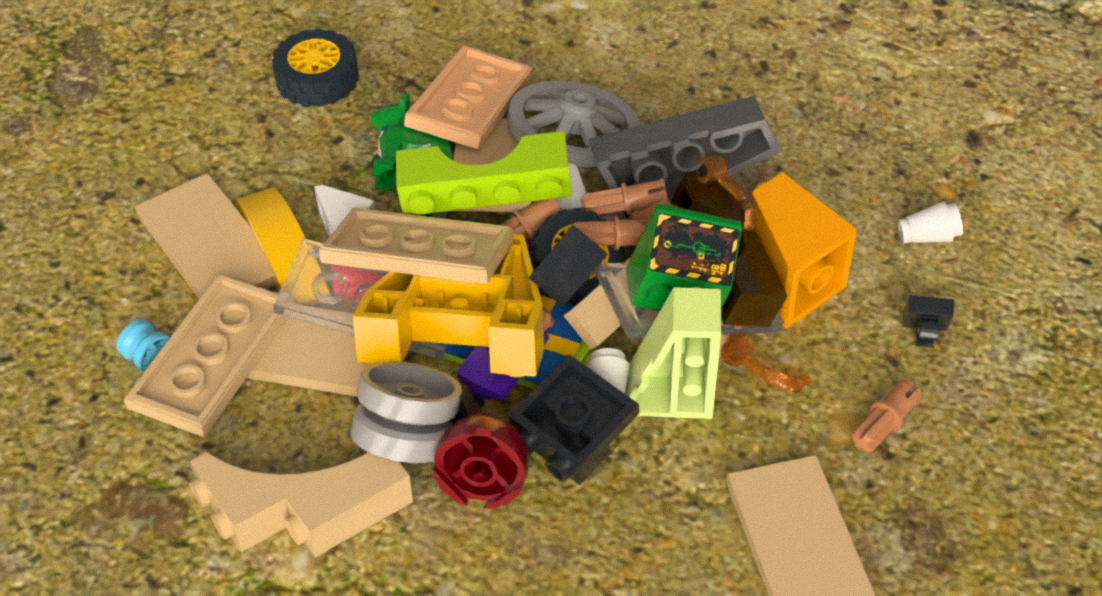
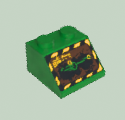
[626,203,742,311]

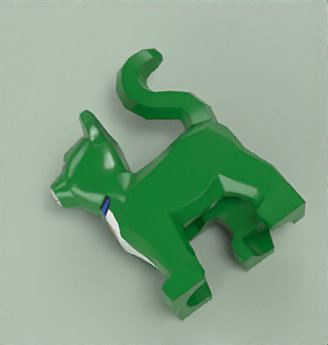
[370,92,454,191]

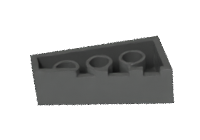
[588,96,781,218]

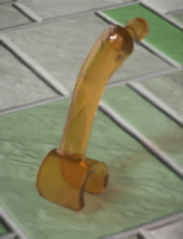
[697,155,758,230]
[721,334,811,393]

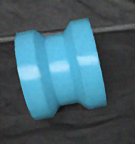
[116,318,170,372]

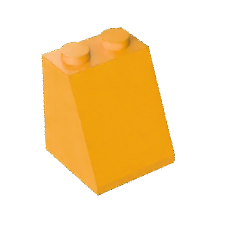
[749,172,857,329]

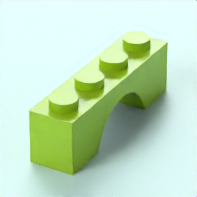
[396,131,572,215]

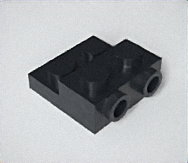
[508,354,639,485]

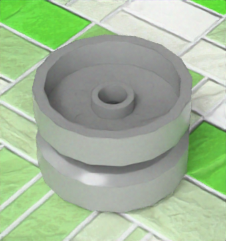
[350,361,462,463]

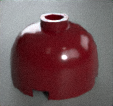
[433,413,529,509]

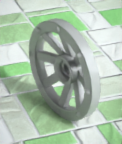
[507,80,641,168]

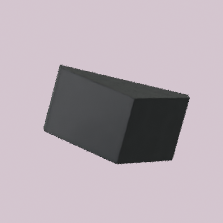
[529,225,608,307]

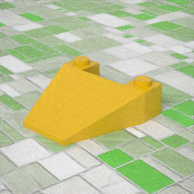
[353,234,544,377]

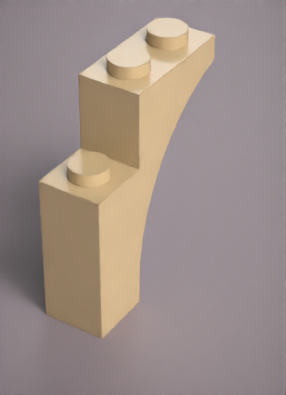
[189,452,413,558]

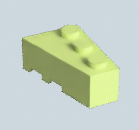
[625,287,721,419]

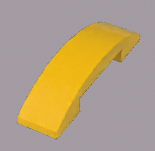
[235,187,331,309]

